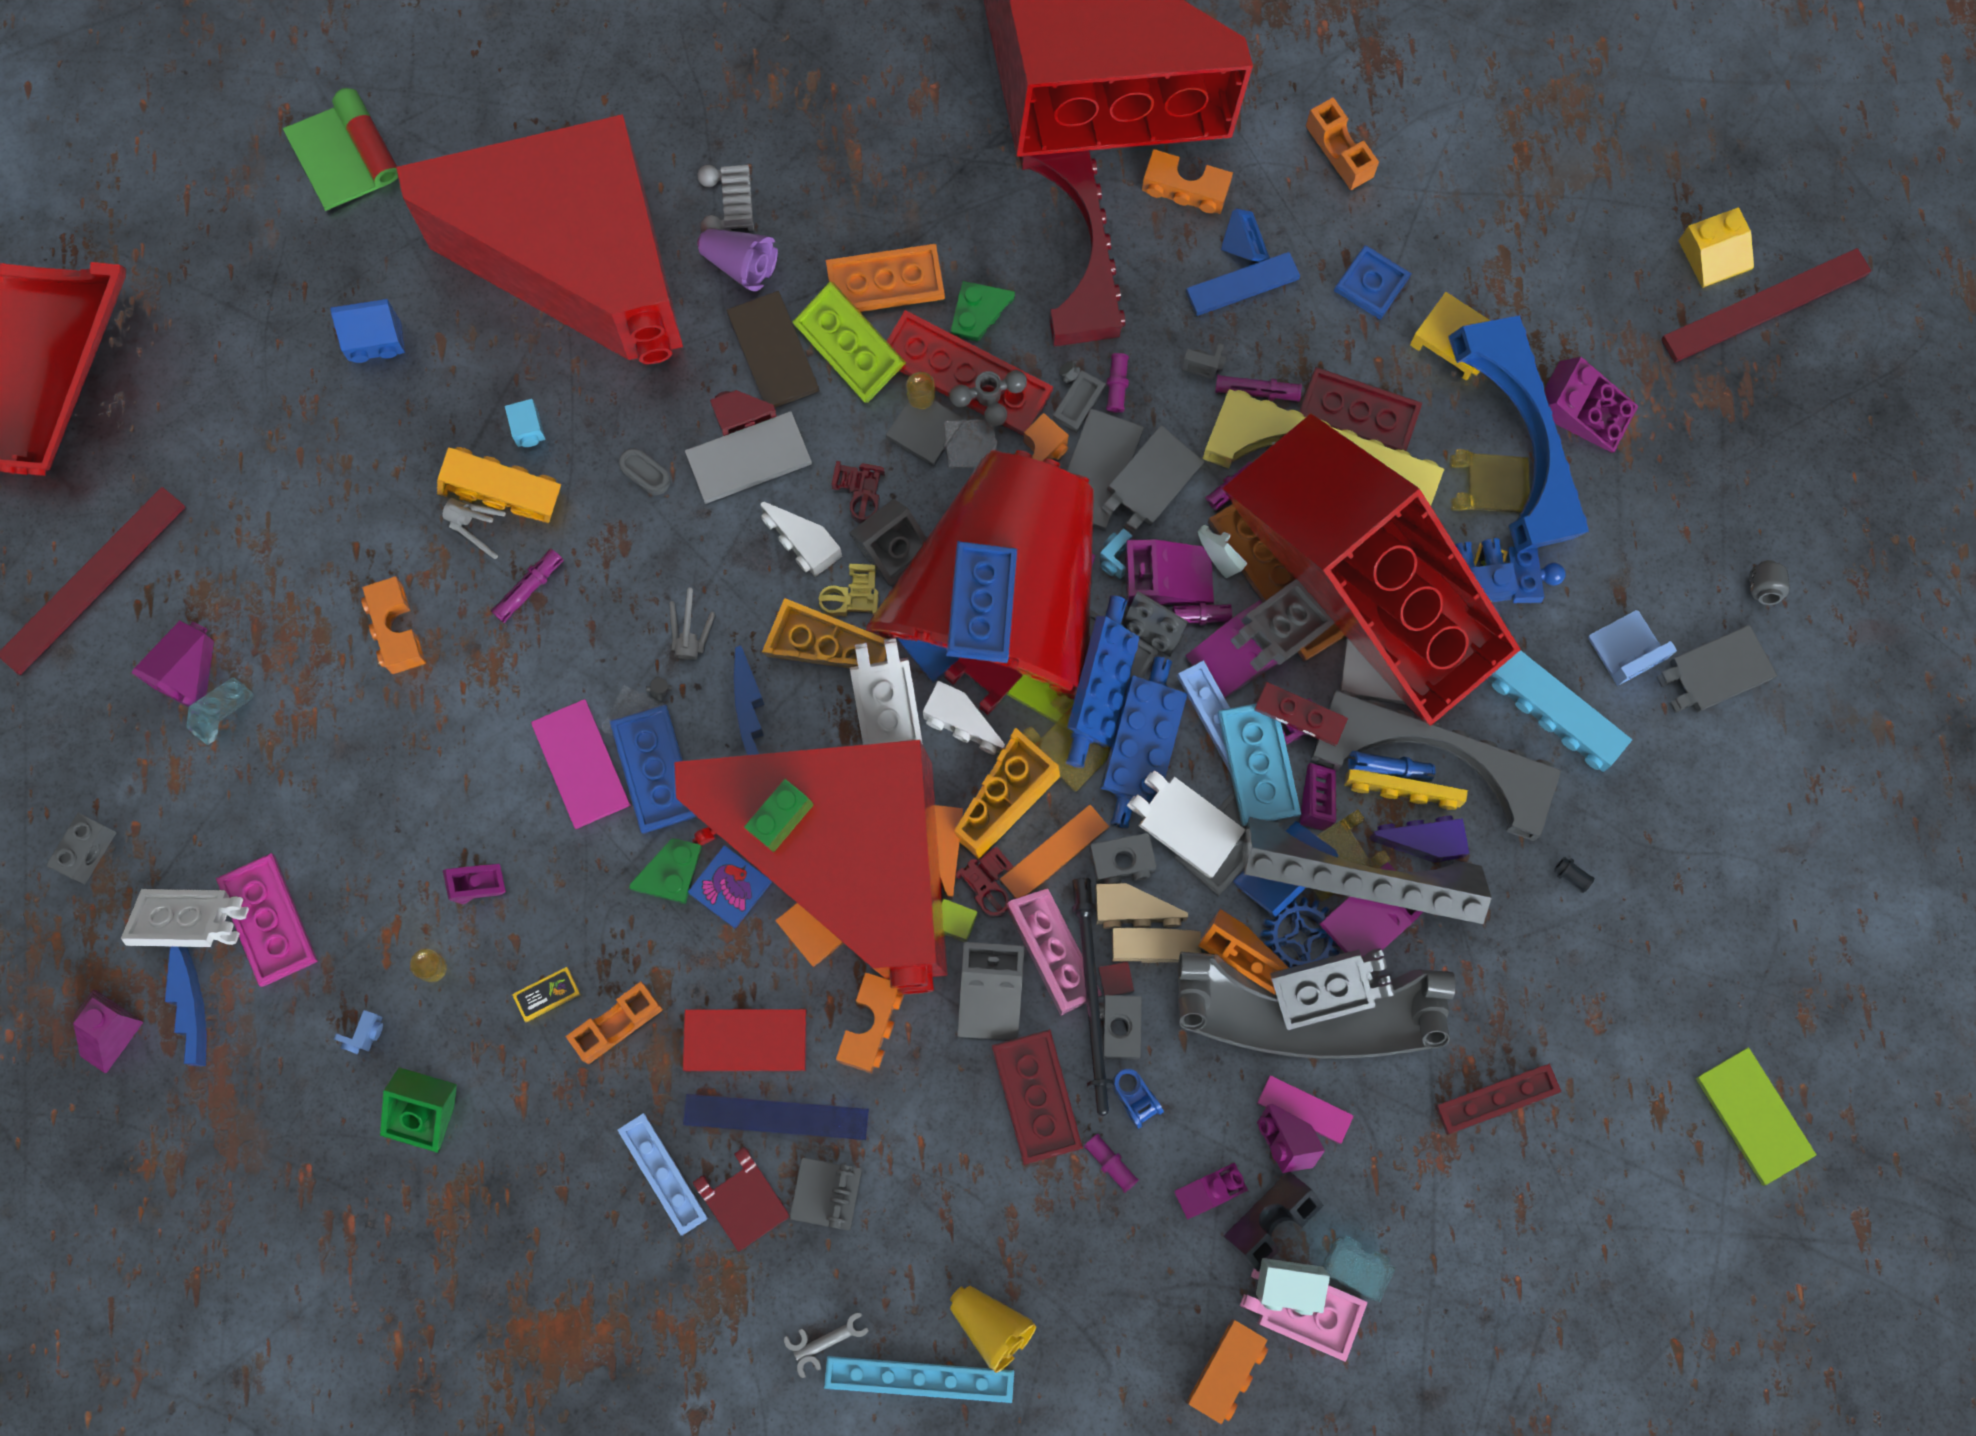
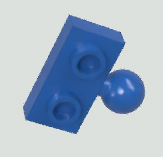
[1507,547,1566,603]

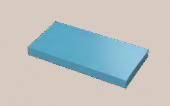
[1217,704,1301,827]

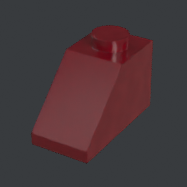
[710,390,777,436]

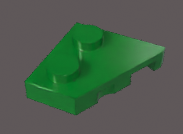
[951,281,1015,342]
[629,838,702,904]

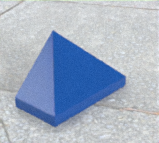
[1221,208,1270,262]

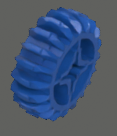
[1260,897,1340,968]

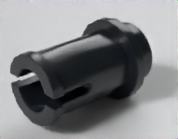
[1554,857,1595,893]

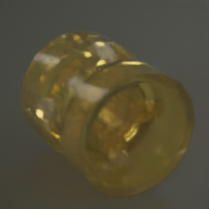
[906,372,935,409]
[410,949,447,983]

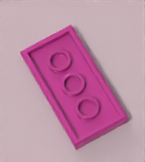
[531,699,631,829]
[215,853,318,987]

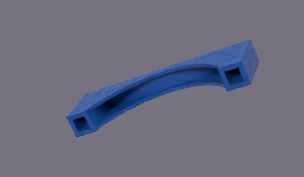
[1448,315,1589,552]

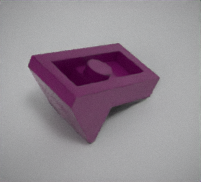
[443,863,506,905]

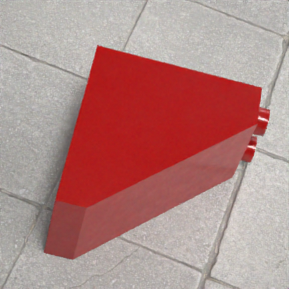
[984,0,1253,157]
[396,114,683,364]
[1222,413,1521,726]
[674,740,948,994]

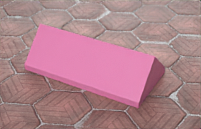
[1007,889,1102,1016]

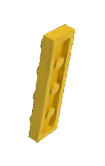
[1344,769,1468,810]

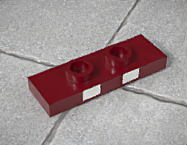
[1254,682,1348,746]

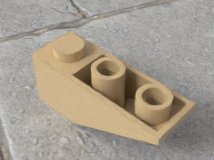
[1095,883,1188,929]

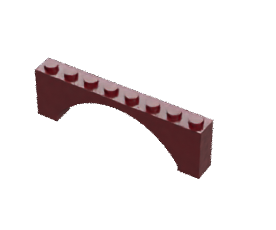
[1020,151,1125,346]

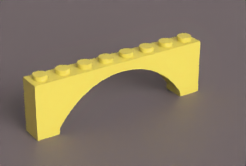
[1203,389,1444,506]

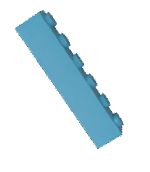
[1487,650,1632,772]

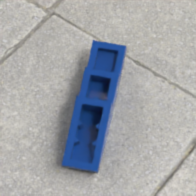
[733,645,765,755]
[165,946,207,1066]

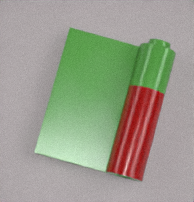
[283,88,398,211]

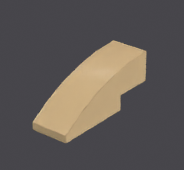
[1111,928,1201,963]

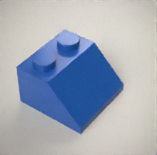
[330,299,405,363]

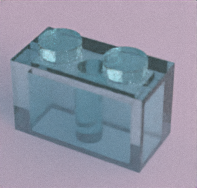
[1322,1236,1396,1302]

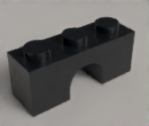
[1224,1172,1324,1272]

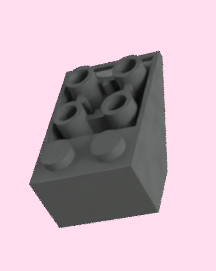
[958,942,1024,1041]

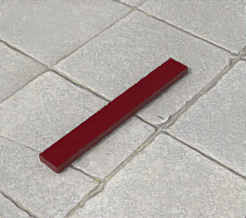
[1661,248,1871,363]
[0,487,185,675]

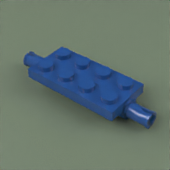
[1066,595,1140,768]
[1100,657,1187,829]

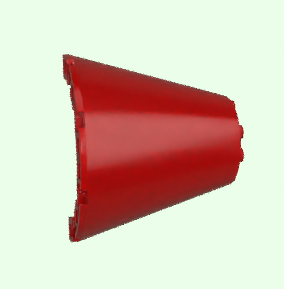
[0,262,126,476]
[865,450,1094,700]

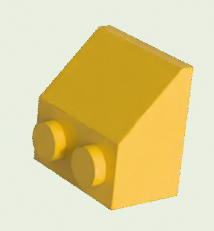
[1678,207,1754,288]

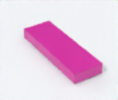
[1257,1075,1353,1144]

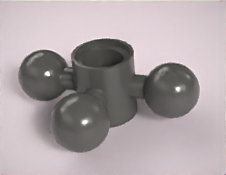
[949,370,1027,426]

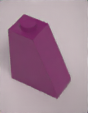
[131,620,214,714]
[73,989,143,1073]

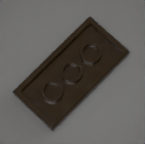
[726,290,819,408]

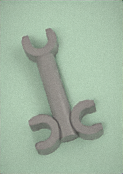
[784,1313,869,1378]

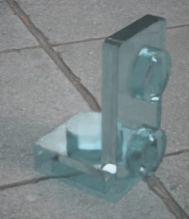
[186,677,254,746]

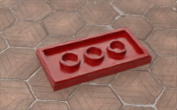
[683,1009,807,1071]

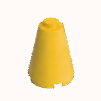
[950,1286,1036,1373]

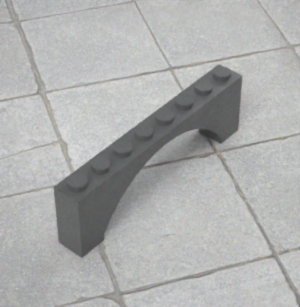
[1310,690,1561,841]
[1242,817,1492,924]

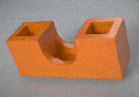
[1306,97,1379,190]
[1142,149,1233,214]
[1004,413,1069,462]
[361,576,426,674]
[836,972,904,1073]
[565,981,663,1064]

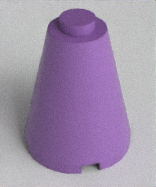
[697,228,778,291]

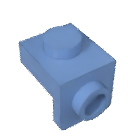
[334,1010,383,1054]

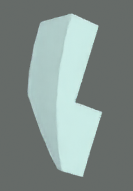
[1197,525,1247,578]

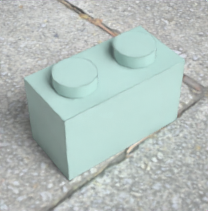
[1256,1258,1330,1315]

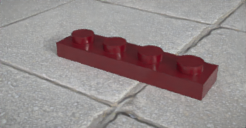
[1435,1063,1561,1135]

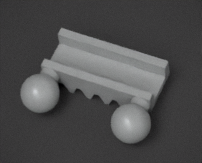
[697,165,754,232]

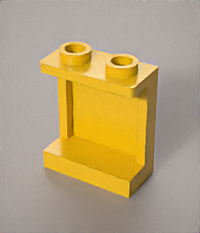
[1410,292,1491,381]

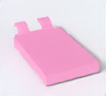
[1239,1268,1368,1362]

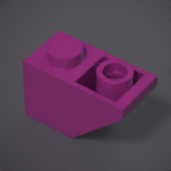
[1257,1104,1325,1173]
[1174,1162,1248,1220]

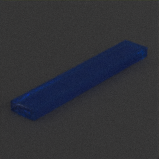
[683,1094,869,1140]

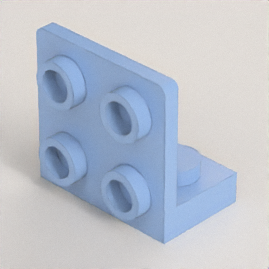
[1588,610,1677,686]

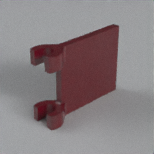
[944,658,1024,716]
[692,1146,790,1252]

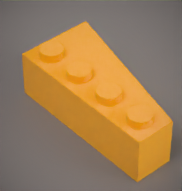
[437,447,561,523]
[762,598,887,668]
[954,728,1060,860]

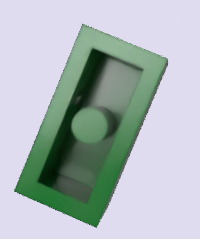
[744,779,814,852]

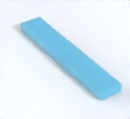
[824,1356,1014,1403]

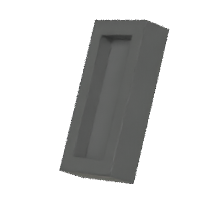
[1053,370,1106,433]

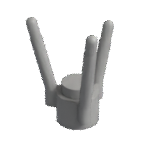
[443,498,506,559]
[669,587,715,660]

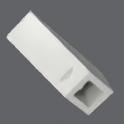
[760,502,842,577]
[923,681,1005,755]

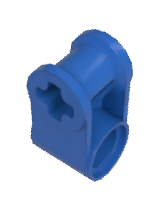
[1113,1069,1164,1129]

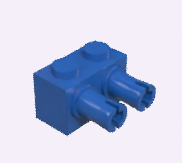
[1455,538,1518,602]

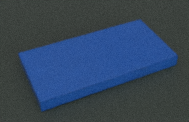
[946,541,1017,663]
[610,705,697,834]

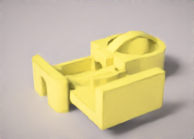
[818,564,879,617]

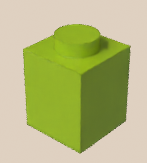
[942,899,978,942]

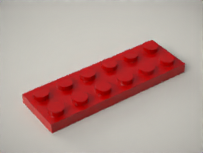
[887,310,1053,436]

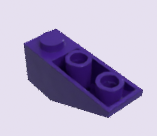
[1370,815,1469,863]

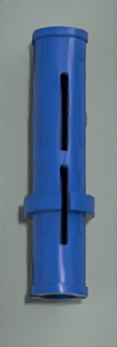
[1348,751,1435,782]

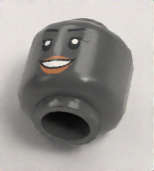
[1749,560,1790,605]

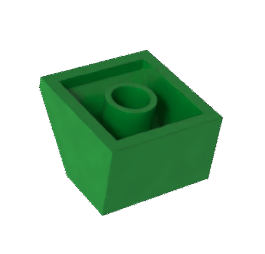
[380,1067,457,1153]

